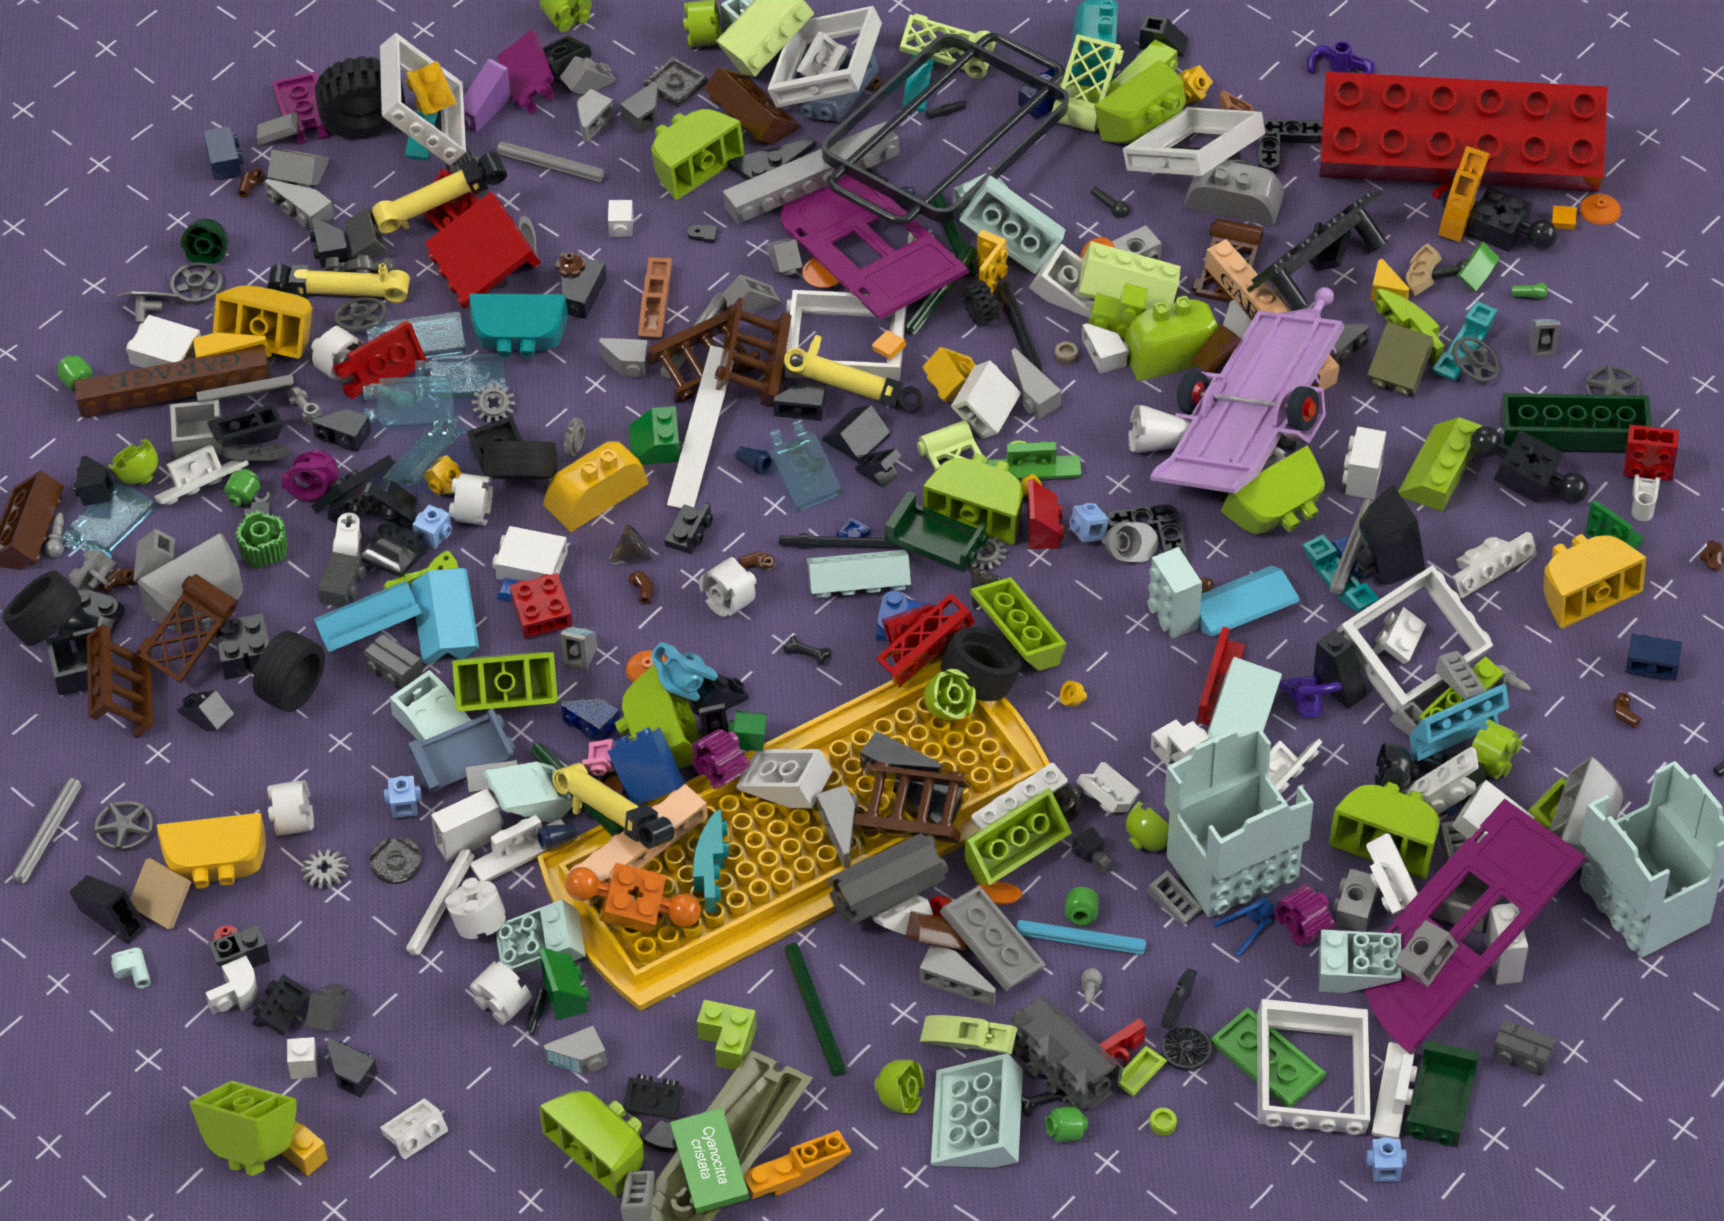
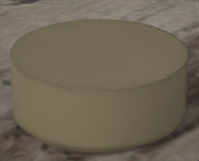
[1054,341,1078,365]

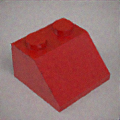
[1027,480,1064,549]

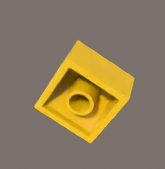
[922,347,976,402]

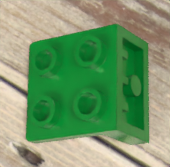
[1585,500,1644,549]

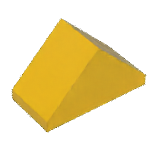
[1371,259,1409,301]

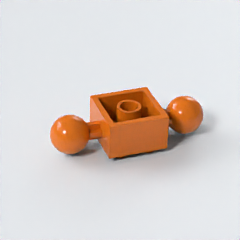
[565,862,701,933]

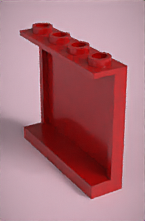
[425,192,541,310]

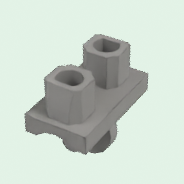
[69,548,116,591]

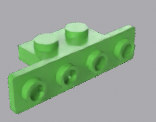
[987,441,1081,481]

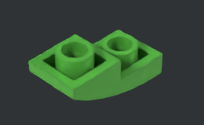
[1457,242,1499,292]

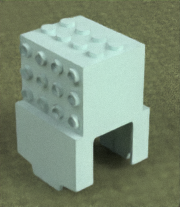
[1164,726,1313,918]
[1580,761,1724,958]

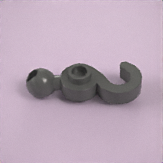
[325,255,396,273]

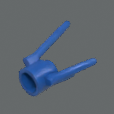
[1213,897,1274,957]

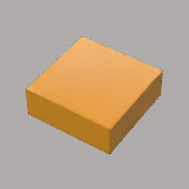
[1552,205,1577,230]
[872,330,906,360]

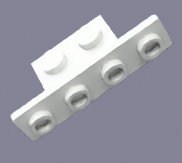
[154,445,249,505]
[1452,532,1537,598]
[1268,739,1322,794]
[1399,747,1479,814]
[971,763,1068,830]
[470,815,564,881]
[1366,834,1418,915]
[1372,1042,1417,1139]

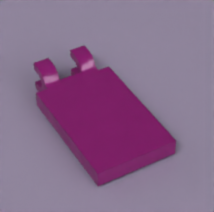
[497,30,555,114]
[271,72,329,145]

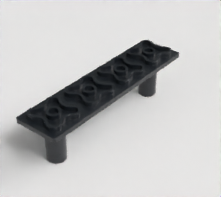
[1247,190,1388,311]

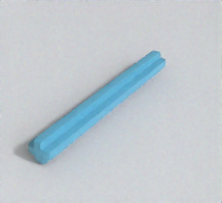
[1016,920,1146,954]

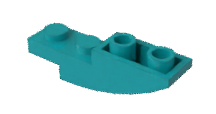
[693,810,729,913]

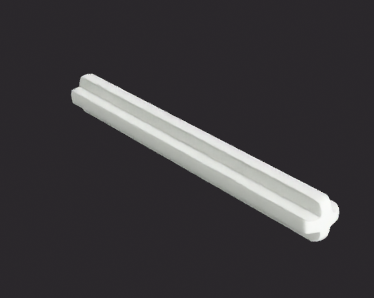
[406,849,474,956]

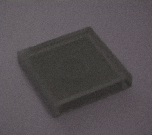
[643,56,708,108]

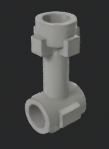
[288,387,322,426]

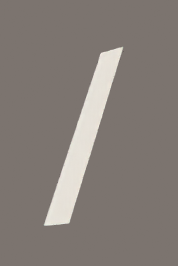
[667,345,734,508]

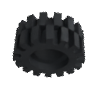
[962,280,999,327]

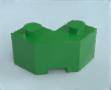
[729,710,766,751]

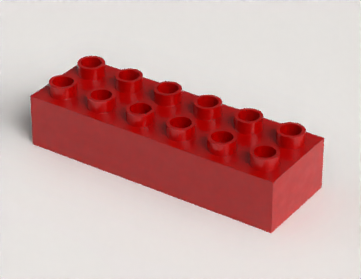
[1319,72,1608,192]

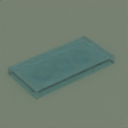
[366,311,466,358]

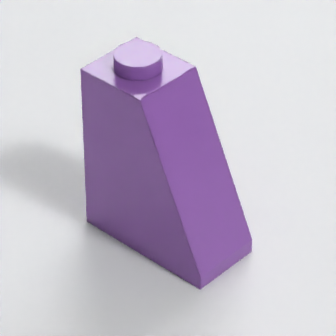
[463,59,511,132]

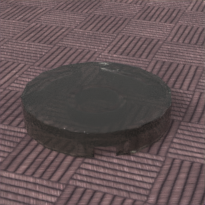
[370,837,422,884]

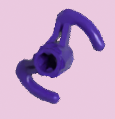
[1307,41,1375,74]
[1278,676,1342,717]

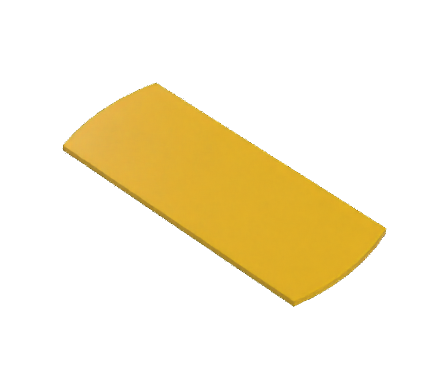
[537,655,1061,1011]

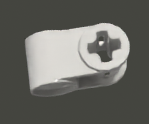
[1631,474,1660,521]
[333,513,361,556]

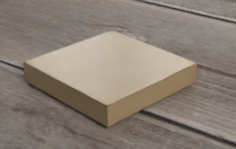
[130,858,191,929]

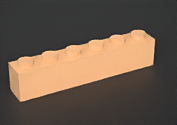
[568,784,707,906]

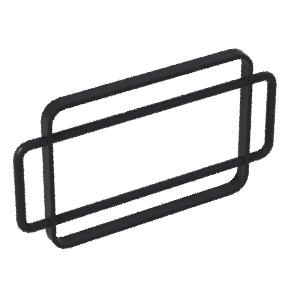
[822,33,1069,225]

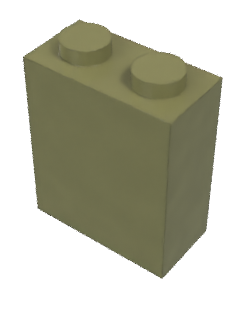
[1367,322,1434,396]

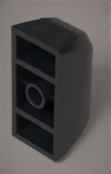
[1355,485,1426,584]

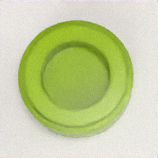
[1149,1108,1177,1136]

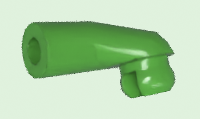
[1512,283,1548,300]

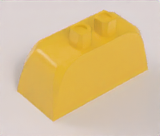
[213,286,313,359]
[543,441,649,532]
[1543,534,1646,629]
[157,813,267,889]

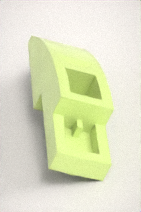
[920,1015,1017,1054]

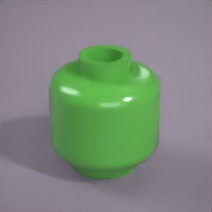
[57,355,93,391]
[224,469,261,506]
[1064,887,1099,926]
[1045,1106,1088,1143]

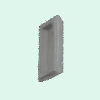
[257,113,298,146]

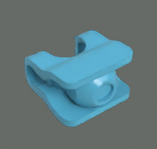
[651,642,718,701]

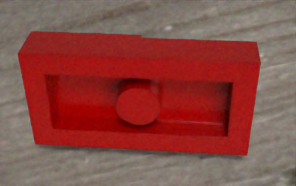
[1099,1018,1146,1062]

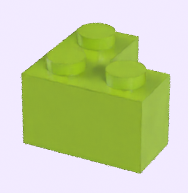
[1088,283,1148,338]
[697,1000,757,1070]

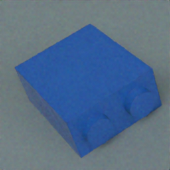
[607,727,685,805]

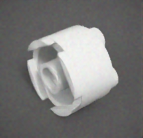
[311,326,365,383]
[449,473,493,526]
[699,557,756,617]
[267,780,314,836]
[445,878,506,939]
[469,961,532,1025]

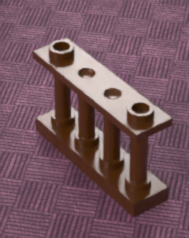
[714,297,792,407]
[647,311,760,403]
[87,624,154,738]
[854,762,971,844]

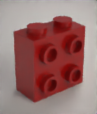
[1623,425,1679,481]
[510,573,572,639]
[881,604,946,664]

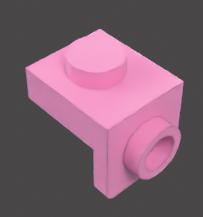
[582,739,615,776]

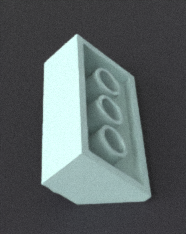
[959,176,1066,274]
[807,549,911,597]

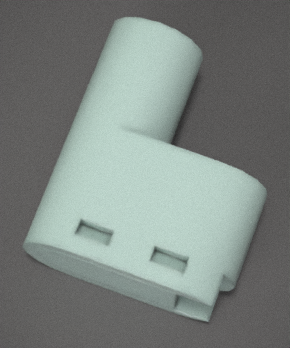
[111,948,151,989]

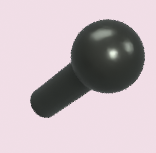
[1090,186,1130,218]
[1432,259,1469,278]

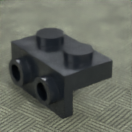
[1308,222,1351,271]

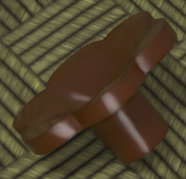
[555,252,585,276]
[1700,540,1724,571]

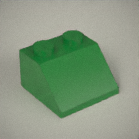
[629,406,680,465]
[539,948,590,1020]

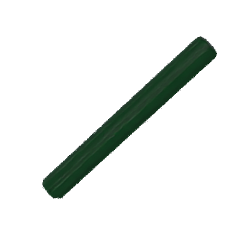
[932,193,977,278]
[905,245,977,335]

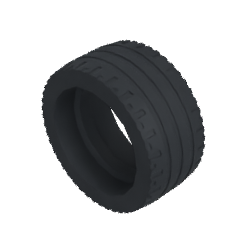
[483,441,557,480]
[2,570,81,646]
[941,626,1022,701]
[252,631,325,712]

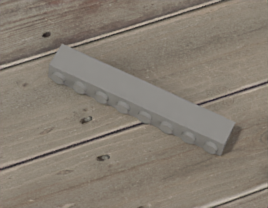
[723,122,900,224]

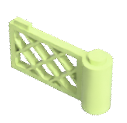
[899,13,996,79]
[1052,34,1124,132]
[917,420,988,470]

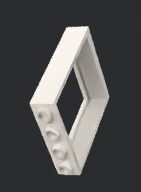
[768,6,882,108]
[380,33,466,165]
[1123,107,1266,176]
[783,290,906,382]
[1337,565,1493,712]
[1257,999,1370,1135]

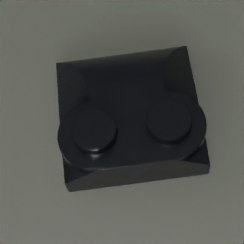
[543,35,592,81]
[467,416,523,474]
[358,522,427,578]
[58,589,125,641]

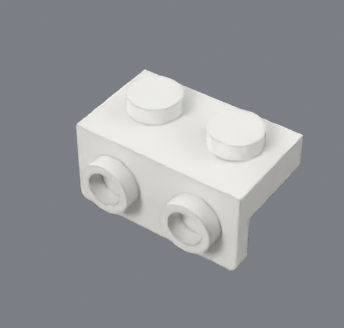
[797,32,849,77]
[1373,607,1426,664]
[1076,762,1140,814]

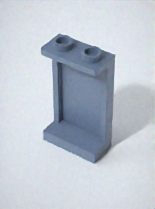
[797,49,880,122]
[407,709,515,795]

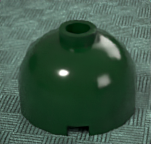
[180,218,229,267]

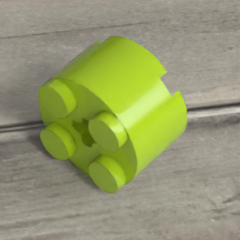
[539,0,592,32]
[683,0,722,48]
[1471,720,1523,779]

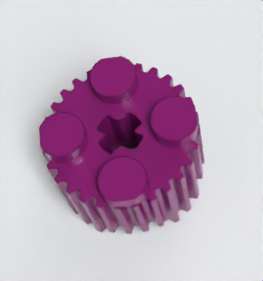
[691,729,750,789]
[1274,884,1335,947]

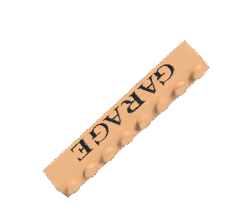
[1205,239,1339,390]

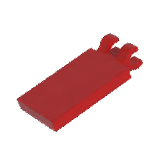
[333,320,428,399]

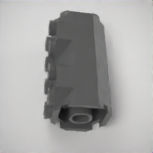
[826,833,949,928]
[1011,995,1123,1109]

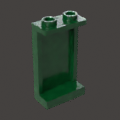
[885,491,989,572]
[1404,1040,1479,1147]

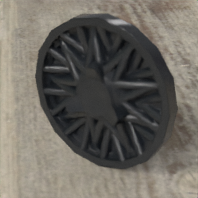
[1162,1026,1212,1071]

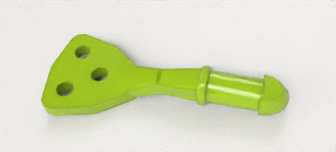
[384,551,458,589]

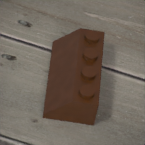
[704,67,801,144]
[0,470,64,570]

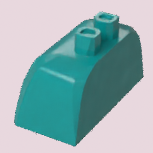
[1069,0,1118,86]
[470,294,568,357]

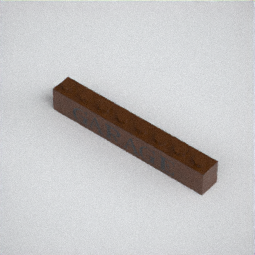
[74,345,271,417]

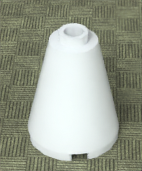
[1128,405,1191,453]

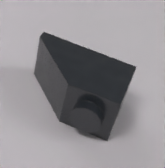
[774,381,826,421]

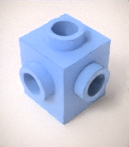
[1069,503,1109,542]
[413,505,452,549]
[384,776,422,818]
[1366,1137,1407,1182]

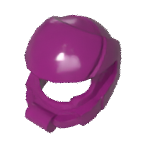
[281,450,339,502]

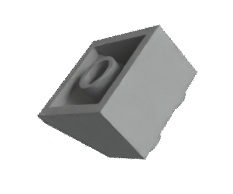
[267,149,329,188]

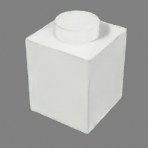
[608,200,633,237]
[287,1037,318,1079]

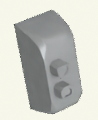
[1184,160,1285,227]
[138,533,243,631]
[1549,755,1623,869]

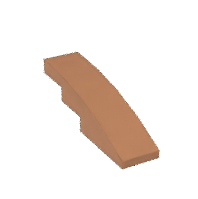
[638,257,672,339]

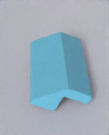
[1199,565,1300,636]
[410,568,479,665]
[313,581,421,652]
[1409,684,1509,761]

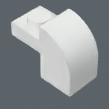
[206,956,258,1015]

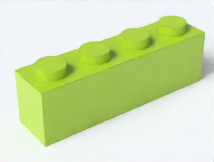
[1106,39,1178,97]

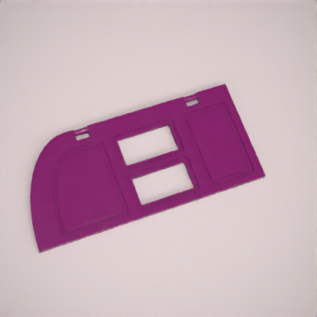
[781,176,969,320]
[1365,798,1587,1055]

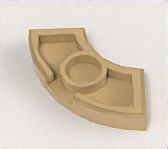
[1406,243,1442,296]

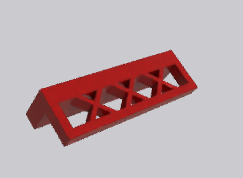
[876,593,975,688]
[1196,626,1245,725]

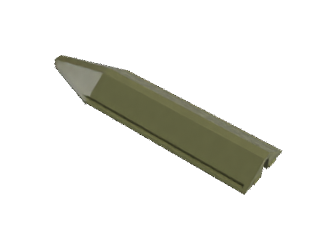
[651,1050,813,1221]

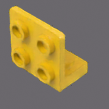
[405,61,457,116]
[977,229,1008,293]

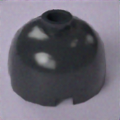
[1374,742,1418,792]

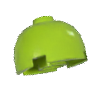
[108,439,159,485]
[924,669,976,721]
[1125,801,1169,852]
[875,1059,924,1114]

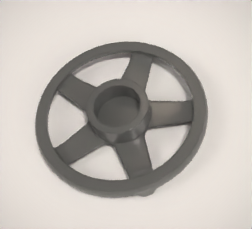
[170,262,223,305]
[334,297,387,334]
[1452,337,1500,384]
[1586,364,1640,395]
[94,801,153,850]

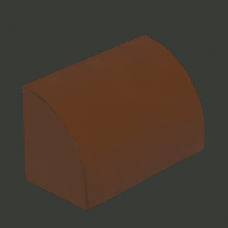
[1191,323,1242,373]
[905,911,966,950]

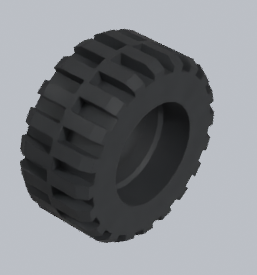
[315,56,406,139]

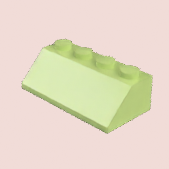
[716,0,814,77]
[1078,241,1181,312]

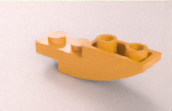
[1438,146,1490,242]
[744,1130,851,1199]

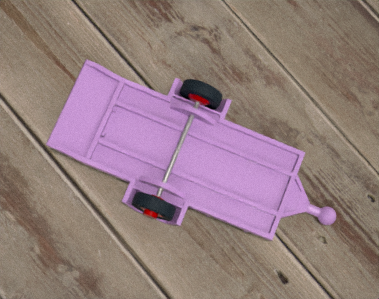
[1150,287,1344,493]

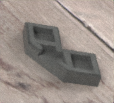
[222,443,291,460]

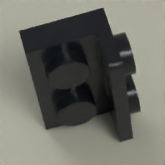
[664,503,713,554]
[251,974,310,1036]
[623,1074,685,1119]

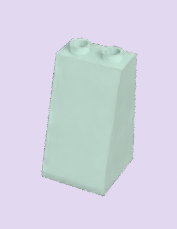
[1207,657,1282,740]

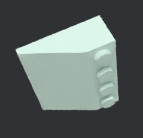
[931,1054,1023,1168]

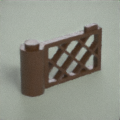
[1192,218,1264,303]
[138,574,238,684]

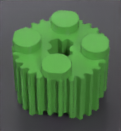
[235,510,288,569]

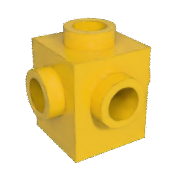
[1179,65,1213,105]
[421,455,462,496]

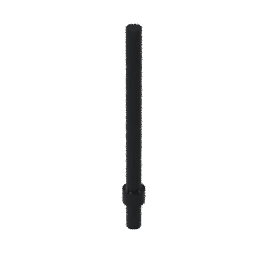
[779,533,902,548]

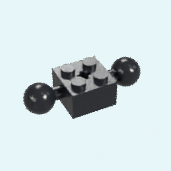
[1442,186,1558,252]
[1470,426,1589,504]

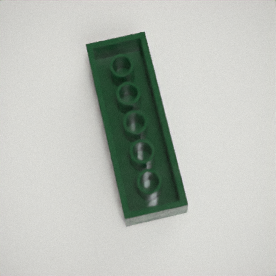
[1500,393,1652,451]

